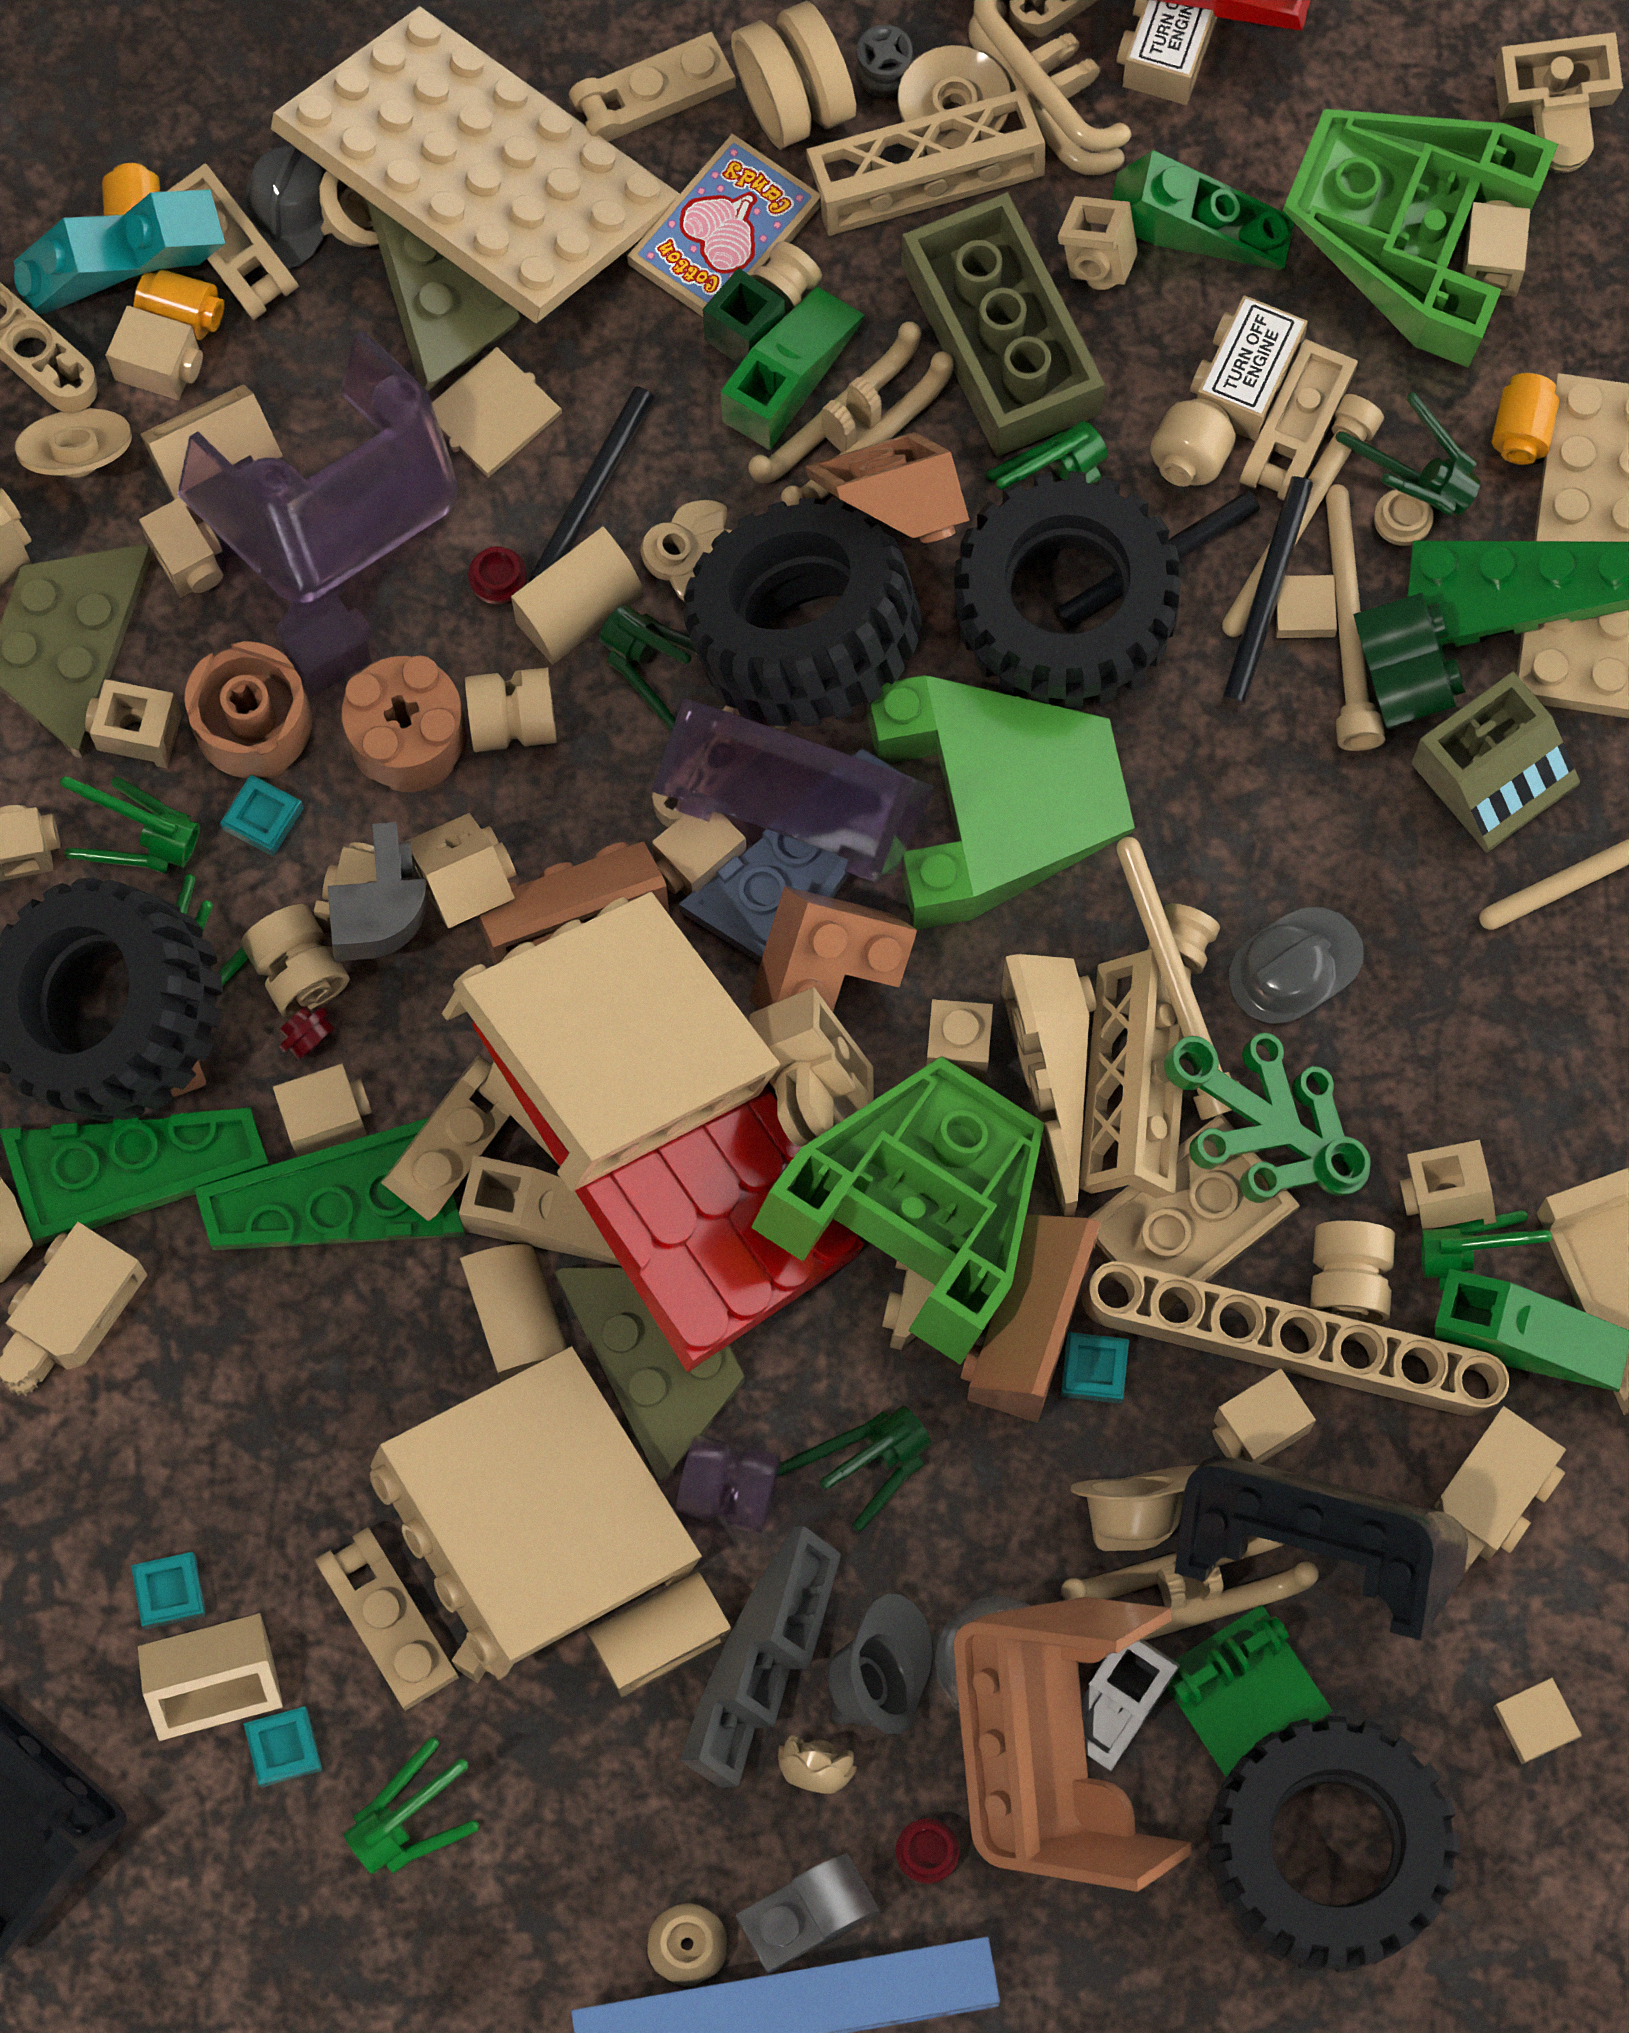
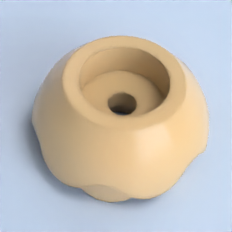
[778,1735,857,1794]
[648,1904,727,1987]

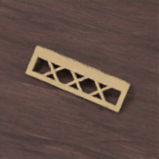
[806,89,1045,236]
[1079,949,1192,1199]

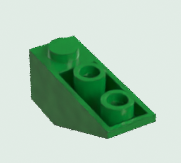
[1111,150,1294,270]
[720,287,865,450]
[1435,1268,1629,1392]

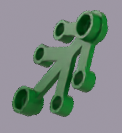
[1164,1033,1370,1203]

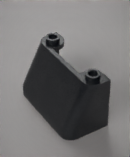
[1174,1456,1468,1641]
[0,1698,127,1964]

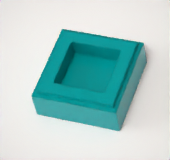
[220,775,304,857]
[1060,1332,1129,1404]
[131,1552,206,1630]
[243,1706,322,1788]

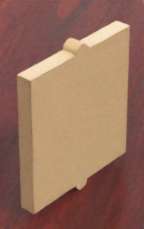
[423,347,562,478]

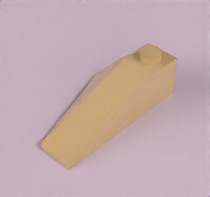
[1001,954,1096,1217]

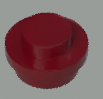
[468,546,527,604]
[278,1005,335,1060]
[895,1819,959,1884]

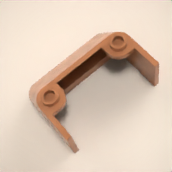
[954,1597,1192,1892]

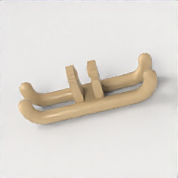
[969,0,1131,176]
[748,321,954,506]
[1061,1535,1319,1641]

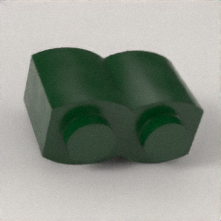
[1353,593,1466,730]

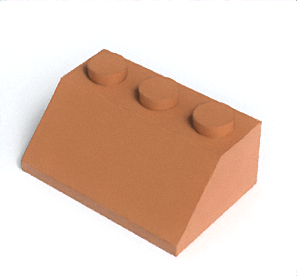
[805,432,970,543]
[477,841,670,965]
[960,1214,1101,1423]

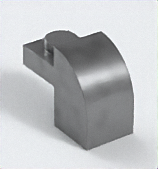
[328,822,427,961]
[1081,1639,1180,1771]
[736,1853,880,1974]

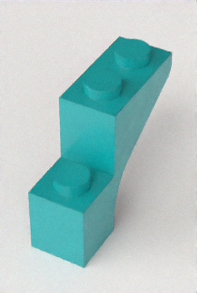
[13,189,225,315]

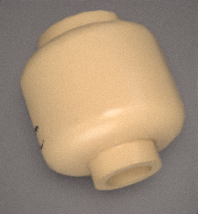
[1150,398,1236,486]

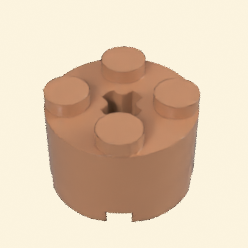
[184,641,312,779]
[342,655,467,792]

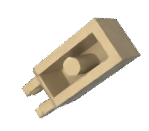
[0,1222,147,1396]
[1433,1406,1567,1572]

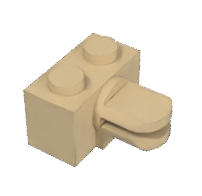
[1493,32,1623,173]
[749,987,874,1147]

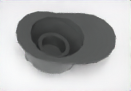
[240,144,327,270]
[1229,907,1364,1024]
[827,1594,933,1735]

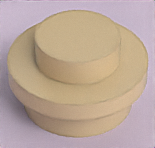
[1374,490,1433,546]

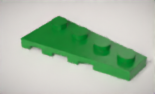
[1408,541,1629,647]
[0,1108,269,1247]
[194,1117,466,1250]

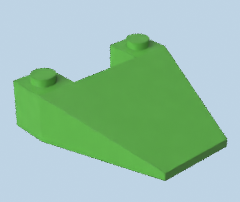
[1283,109,1558,368]
[866,675,1135,930]
[751,1056,1044,1365]

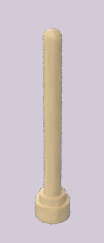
[1222,394,1384,637]
[1326,484,1385,751]
[1116,837,1240,1120]
[1479,838,1629,930]

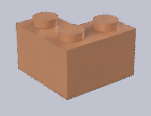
[749,886,917,1012]

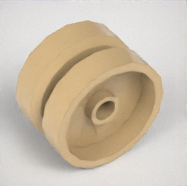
[731,0,856,149]

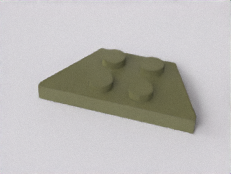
[366,199,520,391]
[0,544,153,758]
[555,1268,745,1486]

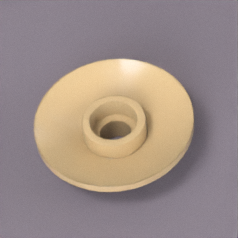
[898,45,1011,149]
[15,408,132,478]

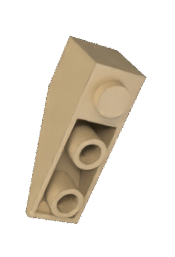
[459,1155,621,1266]

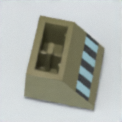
[1411,671,1580,853]

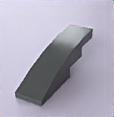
[680,1526,841,1787]

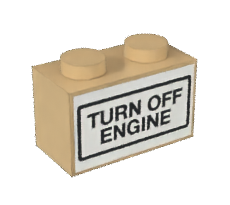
[1117,0,1217,105]
[1190,295,1308,441]

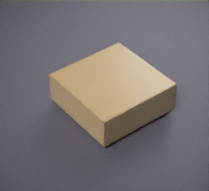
[1275,575,1337,638]
[1493,1678,1582,1765]

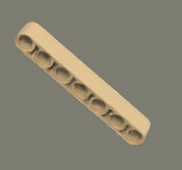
[1082,1261,1509,1417]

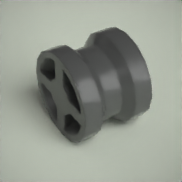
[857,25,913,97]

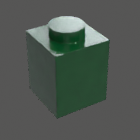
[703,267,785,365]

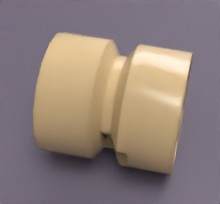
[465,667,557,752]
[240,904,350,1018]
[1309,1221,1395,1324]

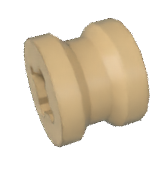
[750,241,822,314]
[1147,903,1220,974]

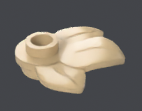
[641,500,732,602]

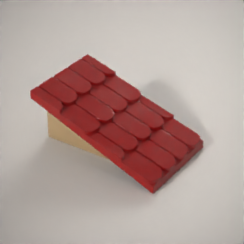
[472,1021,864,1373]

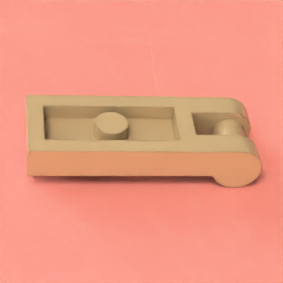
[569,31,736,142]
[168,163,299,321]
[1240,339,1358,501]
[381,1055,510,1221]
[314,1527,459,1711]

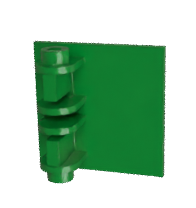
[1167,1604,1332,1778]

